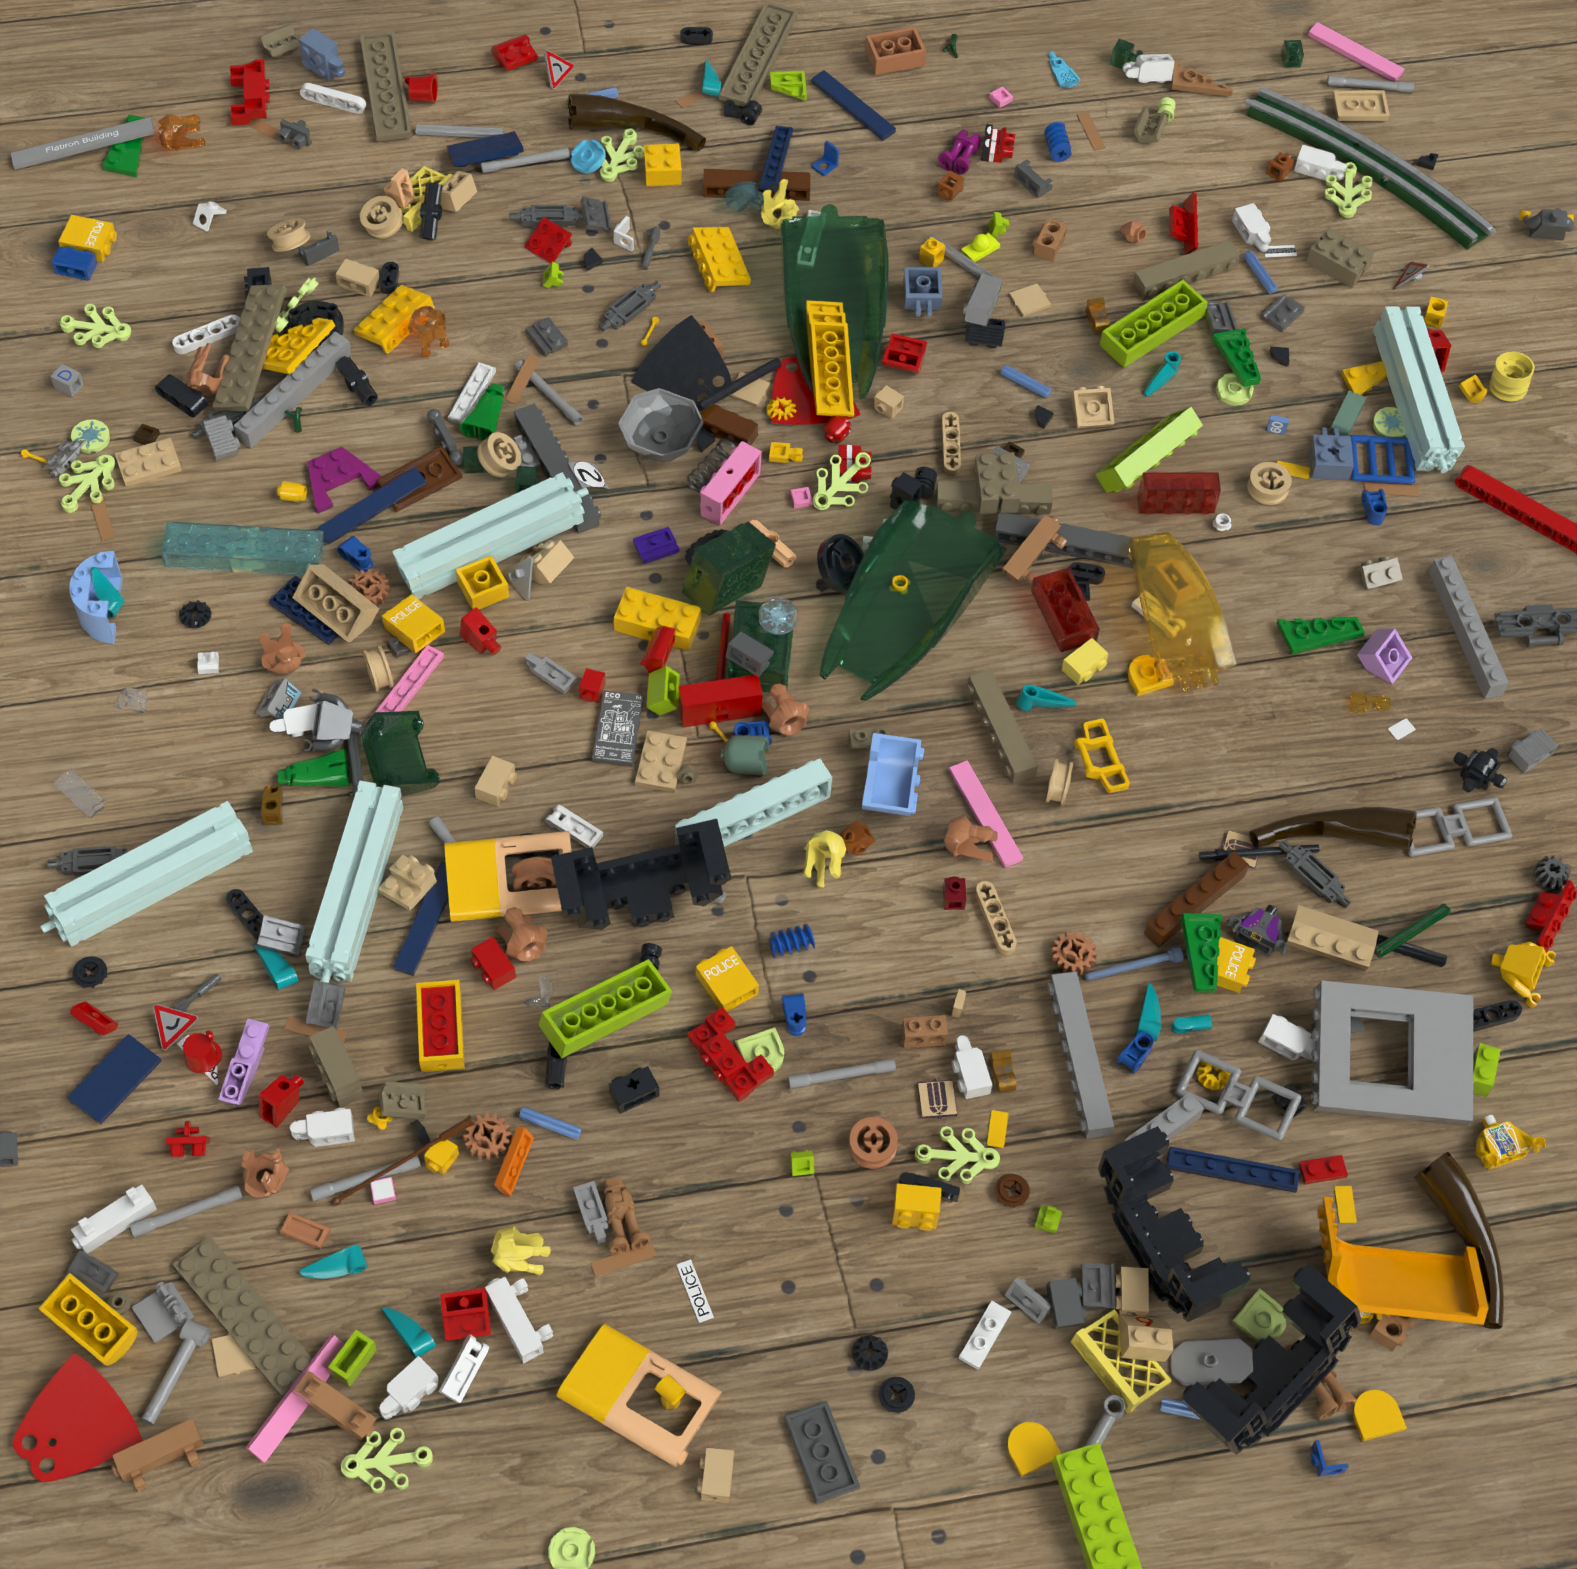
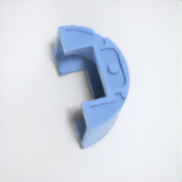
[69,551,122,644]
[862,733,924,816]

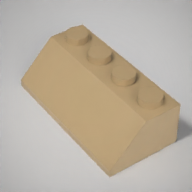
[293,564,379,642]
[1286,905,1379,971]

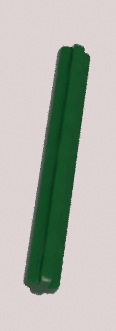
[1374,904,1451,958]

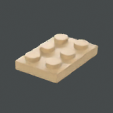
[1332,90,1390,121]
[115,438,182,487]
[635,731,687,793]

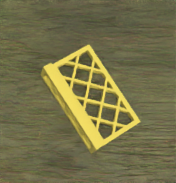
[387,166,453,232]
[1071,1309,1172,1414]

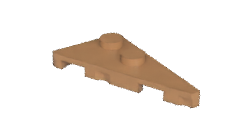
[1172,61,1233,96]

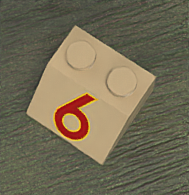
[1119,1314,1173,1362]

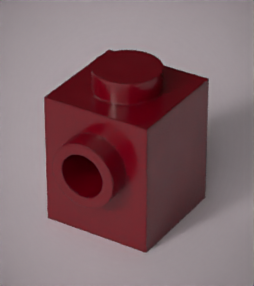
[943,876,967,910]

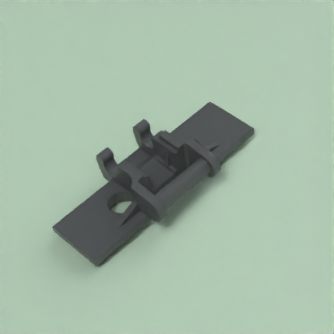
[1494,604,1577,647]

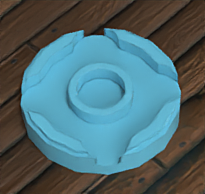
[571,139,605,174]

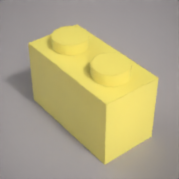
[1062,638,1108,685]

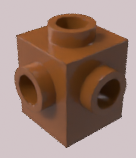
[839,820,875,856]

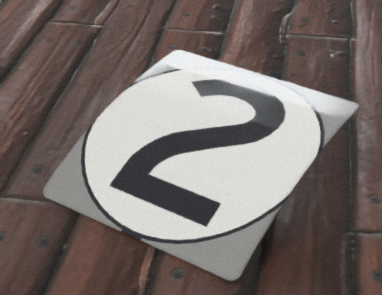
[568,462,610,489]

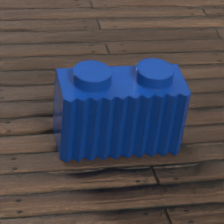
[52,247,97,281]

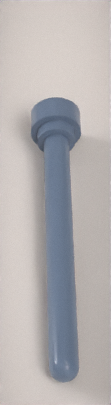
[1085,945,1183,981]

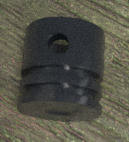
[914,467,937,499]
[1271,1083,1308,1118]

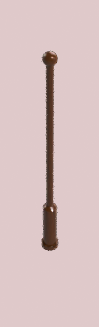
[332,1115,475,1205]

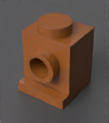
[1266,152,1295,182]
[937,170,965,201]

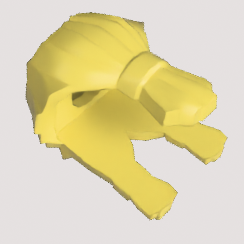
[761,179,799,229]
[803,830,846,888]
[491,1224,551,1275]

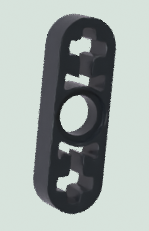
[226,889,263,940]
[1473,1000,1522,1032]

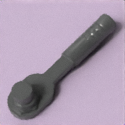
[641,226,660,270]
[173,974,221,1013]

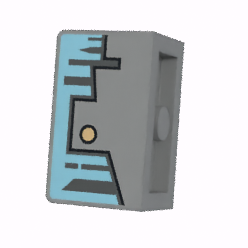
[256,678,302,719]

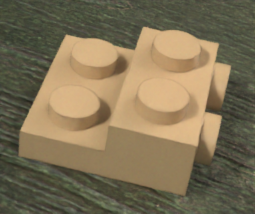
[1071,386,1115,429]
[378,855,437,911]

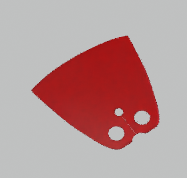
[771,356,860,425]
[13,1353,143,1482]

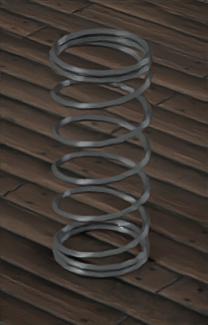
[687,439,735,493]

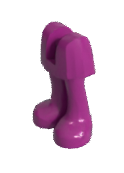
[938,129,980,175]

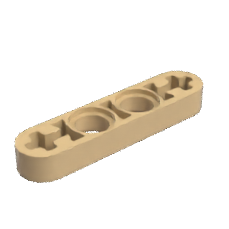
[942,412,961,476]
[975,881,1017,955]

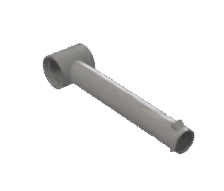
[141,1320,210,1425]
[1084,1395,1125,1447]

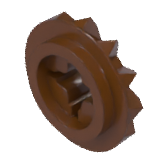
[994,1174,1030,1208]

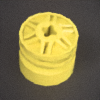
[1489,351,1535,401]

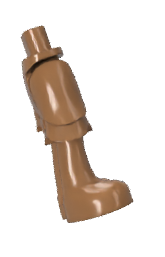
[604,1177,651,1254]
[1291,1340,1357,1420]

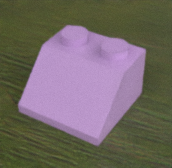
[1357,628,1412,684]

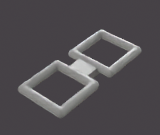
[1407,797,1512,857]
[1175,1050,1301,1141]

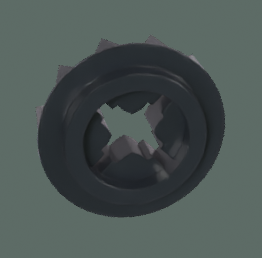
[179,600,212,628]
[73,956,108,989]
[852,1334,888,1371]
[878,1377,915,1414]

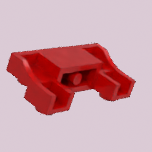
[230,59,270,125]
[688,1007,774,1102]

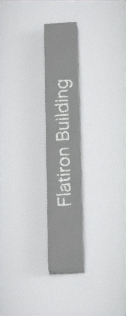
[11,117,155,170]

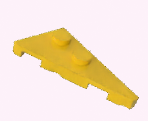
[1341,361,1387,395]

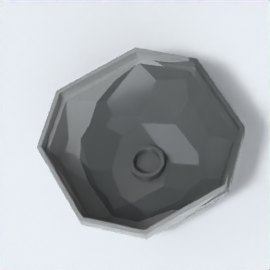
[618,388,703,462]

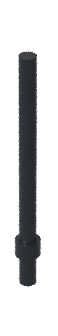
[1199,844,1320,861]

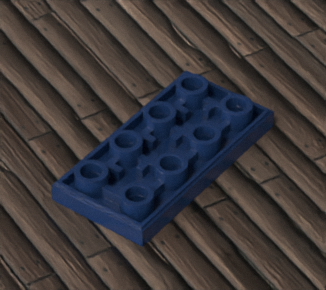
[446,131,524,167]
[269,576,339,645]
[67,1034,161,1125]

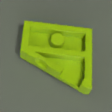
[770,71,807,100]

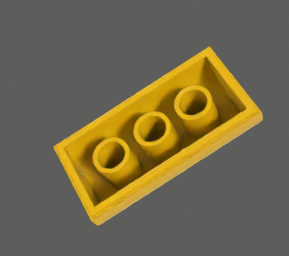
[38,1273,138,1366]

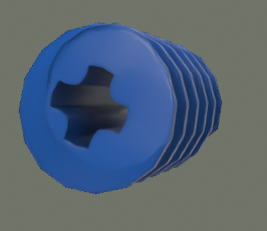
[1044,122,1072,162]
[769,924,815,959]

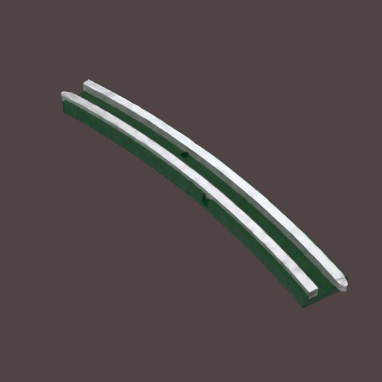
[1244,86,1496,250]

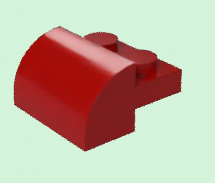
[491,34,538,71]
[882,333,927,374]
[640,626,676,678]
[440,1288,491,1341]

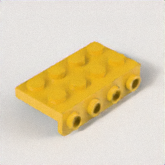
[688,227,751,292]
[353,285,435,354]

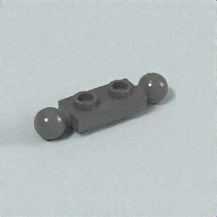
[427,409,464,465]

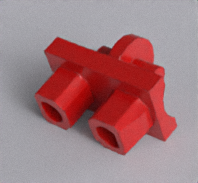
[166,1121,210,1157]

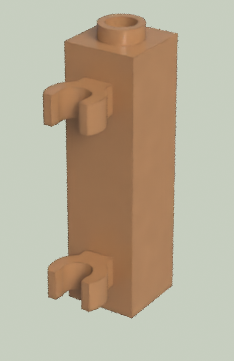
[1002,514,1067,585]
[293,1370,377,1441]
[111,1418,204,1492]

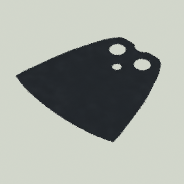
[631,315,731,411]

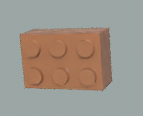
[865,27,926,75]

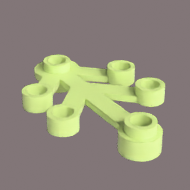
[600,129,644,182]
[1325,162,1373,218]
[275,277,319,333]
[60,304,131,348]
[812,452,871,510]
[59,455,115,513]
[914,1126,1000,1184]
[341,1428,433,1493]

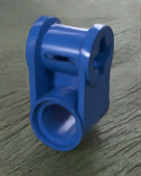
[1362,489,1388,525]
[337,536,373,572]
[733,721,772,745]
[782,993,806,1036]
[1116,1032,1154,1074]

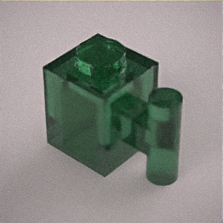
[1110,39,1143,69]

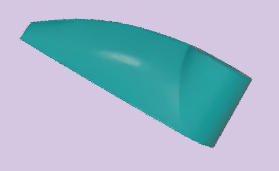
[701,60,721,97]
[1143,351,1181,397]
[91,567,125,619]
[1016,684,1076,711]
[253,942,298,991]
[1136,983,1162,1041]
[299,1245,368,1279]
[382,1307,436,1359]

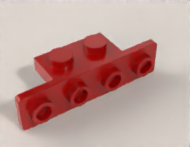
[1169,192,1199,255]
[1525,880,1577,953]

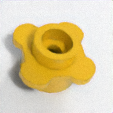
[889,575,911,595]
[367,1106,393,1130]

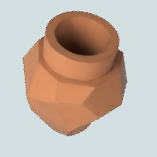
[1121,221,1147,243]

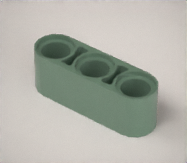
[1330,391,1366,436]

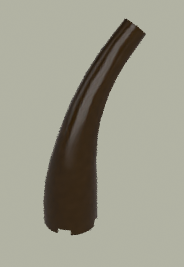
[567,94,706,151]
[1249,807,1417,851]
[1414,1152,1504,1329]

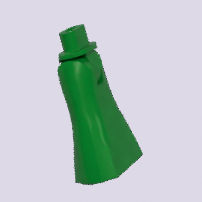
[459,383,505,441]
[277,749,350,787]

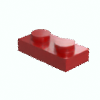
[70,1001,119,1035]
[1299,1155,1348,1185]

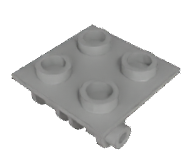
[43,440,87,477]
[132,1282,195,1343]

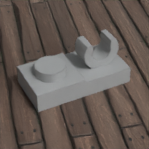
[514,435,541,475]
[1005,1277,1052,1324]

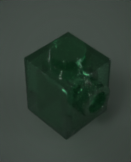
[1281,40,1304,68]
[463,446,488,474]
[515,466,540,493]

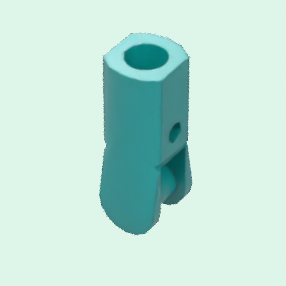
[1172,1014,1212,1034]

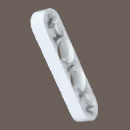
[300,83,366,114]
[172,315,240,354]

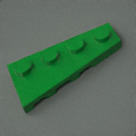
[102,114,145,178]
[1211,328,1261,387]
[1276,617,1365,655]
[1180,913,1222,993]

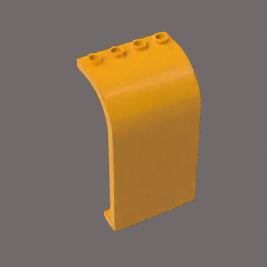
[1317,1196,1488,1325]

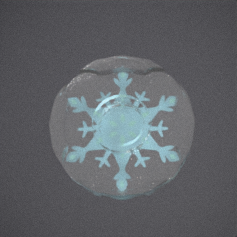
[759,598,798,635]

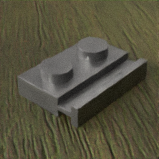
[580,197,612,233]
[1261,294,1305,332]
[1205,301,1238,334]
[526,317,568,357]
[256,916,305,957]
[306,980,346,1029]
[62,1250,119,1300]
[1081,1263,1116,1310]

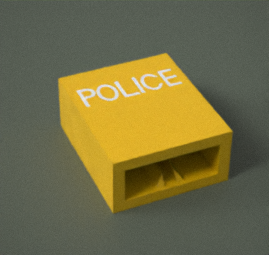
[58,215,117,262]
[382,595,445,654]
[1217,937,1256,993]
[696,946,759,1012]

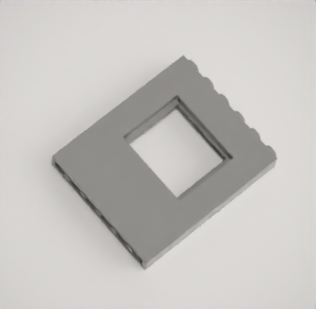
[1311,980,1473,1126]

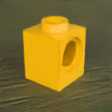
[919,236,946,267]
[1424,296,1448,328]
[424,1136,459,1175]

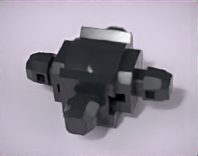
[1453,748,1508,793]

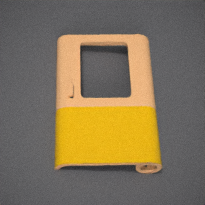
[444,831,571,922]
[557,1324,722,1467]

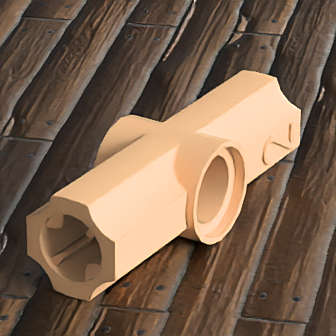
[744,520,796,568]

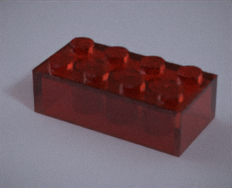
[1137,472,1221,515]
[1031,568,1100,652]

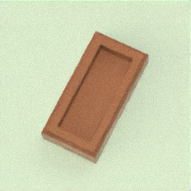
[280,1212,331,1250]

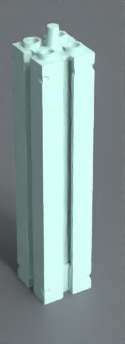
[1373,306,1465,473]
[392,472,589,599]
[305,781,403,983]
[40,801,253,947]

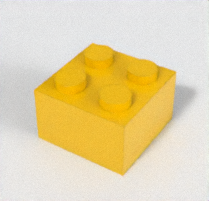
[644,143,682,186]
[456,555,509,610]
[892,1183,941,1231]

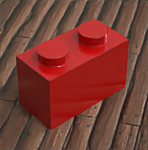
[470,937,516,990]

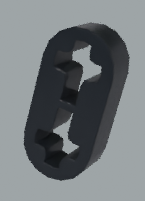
[680,27,713,45]
[379,262,399,294]
[1068,562,1105,585]

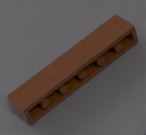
[703,169,810,201]
[1144,851,1249,948]

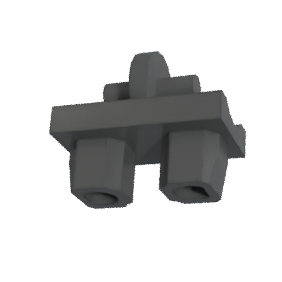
[278,119,312,149]

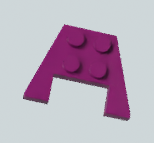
[308,447,382,514]

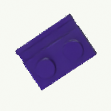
[633,527,680,564]

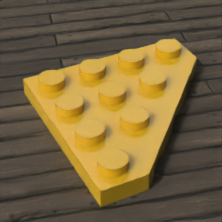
[262,318,335,374]

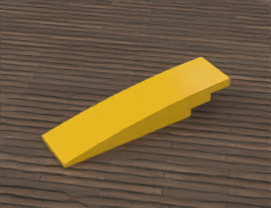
[805,301,854,417]

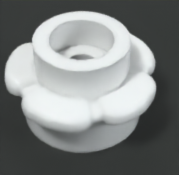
[1213,514,1231,532]

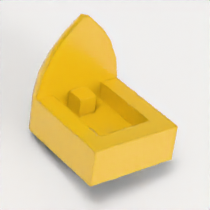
[1458,375,1487,403]

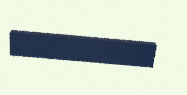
[811,70,896,141]
[760,126,793,191]
[318,467,426,544]
[394,861,449,976]
[1166,1146,1299,1193]

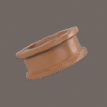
[512,857,557,892]
[849,1117,898,1169]

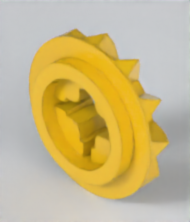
[766,396,796,420]
[1197,1058,1231,1090]

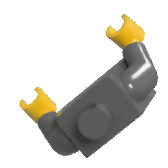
[1518,208,1575,240]

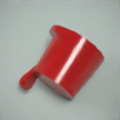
[405,73,438,103]
[183,1030,222,1073]

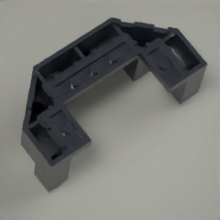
[551,819,731,930]
[1098,1126,1251,1322]
[1182,1264,1362,1455]

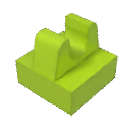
[988,212,1010,238]
[543,262,564,288]
[791,1150,814,1176]
[1034,1205,1062,1234]

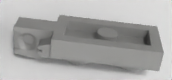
[525,652,577,695]
[573,1181,608,1244]

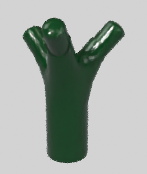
[943,34,958,58]
[285,407,302,433]

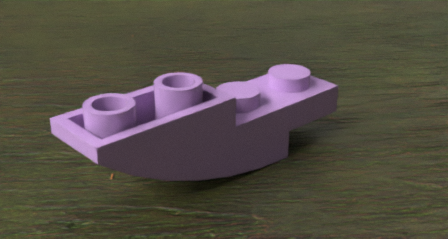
[218,1019,270,1106]

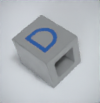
[51,364,84,398]

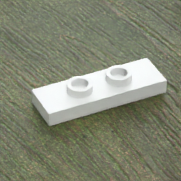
[959,1301,1011,1370]

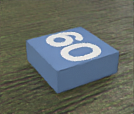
[1266,415,1289,435]

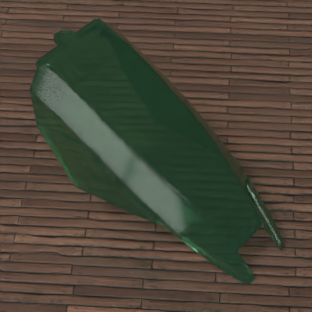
[781,204,889,400]
[820,500,1007,701]

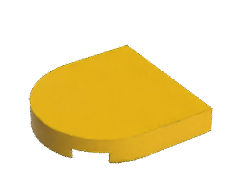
[1128,655,1174,696]
[1353,1390,1407,1442]
[1007,1422,1061,1477]

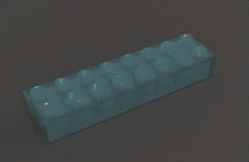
[161,521,326,575]

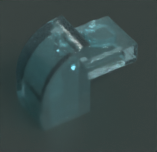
[726,181,764,213]

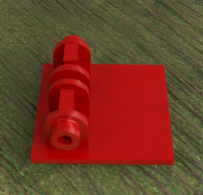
[524,217,572,263]

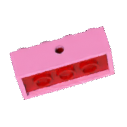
[699,441,761,526]

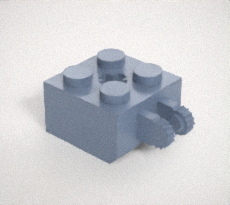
[299,28,345,82]
[903,267,942,317]
[1309,428,1354,480]

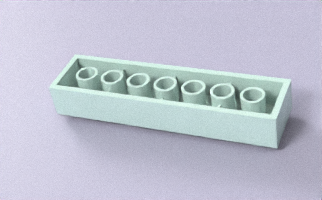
[675,759,832,847]

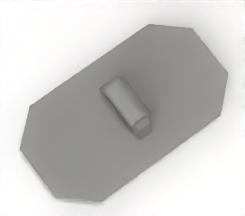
[1170,1338,1253,1386]

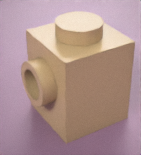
[874,385,904,419]

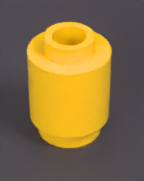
[277,481,307,502]

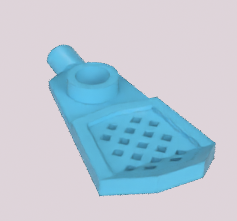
[1047,51,1080,88]

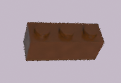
[700,404,758,447]

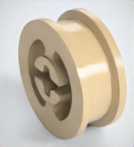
[360,196,403,239]
[267,218,311,252]
[477,432,521,478]
[1247,462,1292,505]
[362,645,394,693]
[1046,759,1074,806]

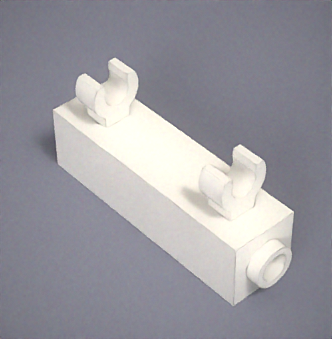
[71,1185,157,1253]
[485,1277,553,1364]

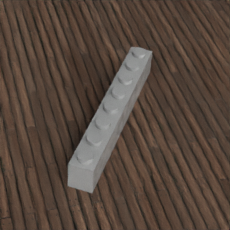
[234,332,352,448]
[1429,556,1509,699]
[1047,971,1114,1139]

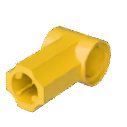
[655,1374,686,1410]

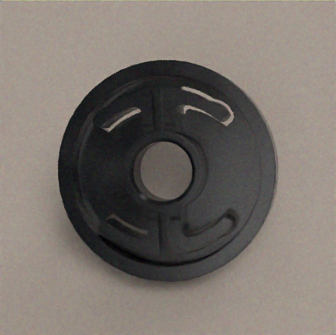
[287,301,344,350]
[816,534,867,593]

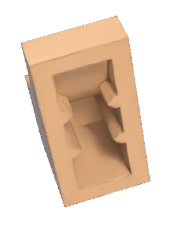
[384,168,415,209]

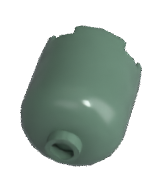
[721,735,769,776]

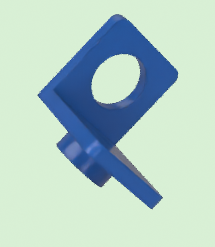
[812,141,839,176]
[1311,1440,1349,1477]

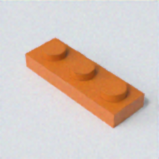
[494,1127,534,1196]

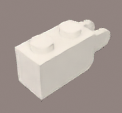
[1122,54,1175,83]
[1294,145,1347,181]
[1232,203,1271,252]
[269,703,317,737]
[1258,1014,1315,1061]
[952,1035,992,1099]
[290,1108,355,1147]
[379,1356,439,1420]

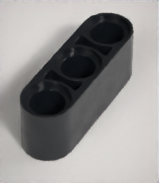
[155,374,208,418]

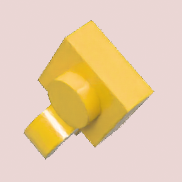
[769,442,803,463]

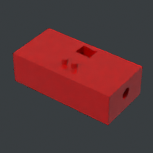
[679,675,763,728]

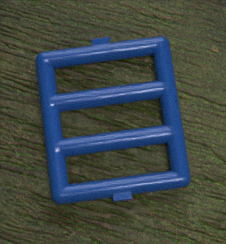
[1350,435,1415,484]

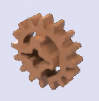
[349,569,390,606]
[1051,931,1097,975]
[464,1113,512,1161]

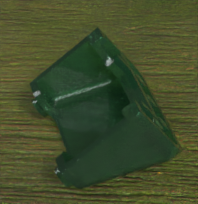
[361,711,440,797]

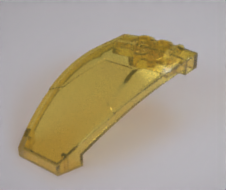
[1129,531,1236,692]

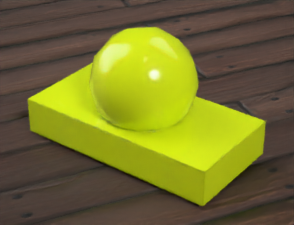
[961,233,1000,262]

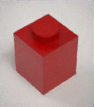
[579,668,606,703]

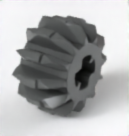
[1534,855,1571,891]

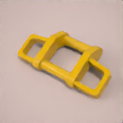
[1073,718,1130,793]

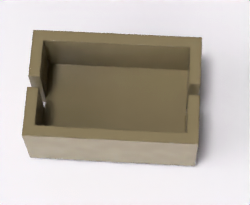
[1306,227,1375,288]
[974,452,1020,514]
[308,1026,364,1108]

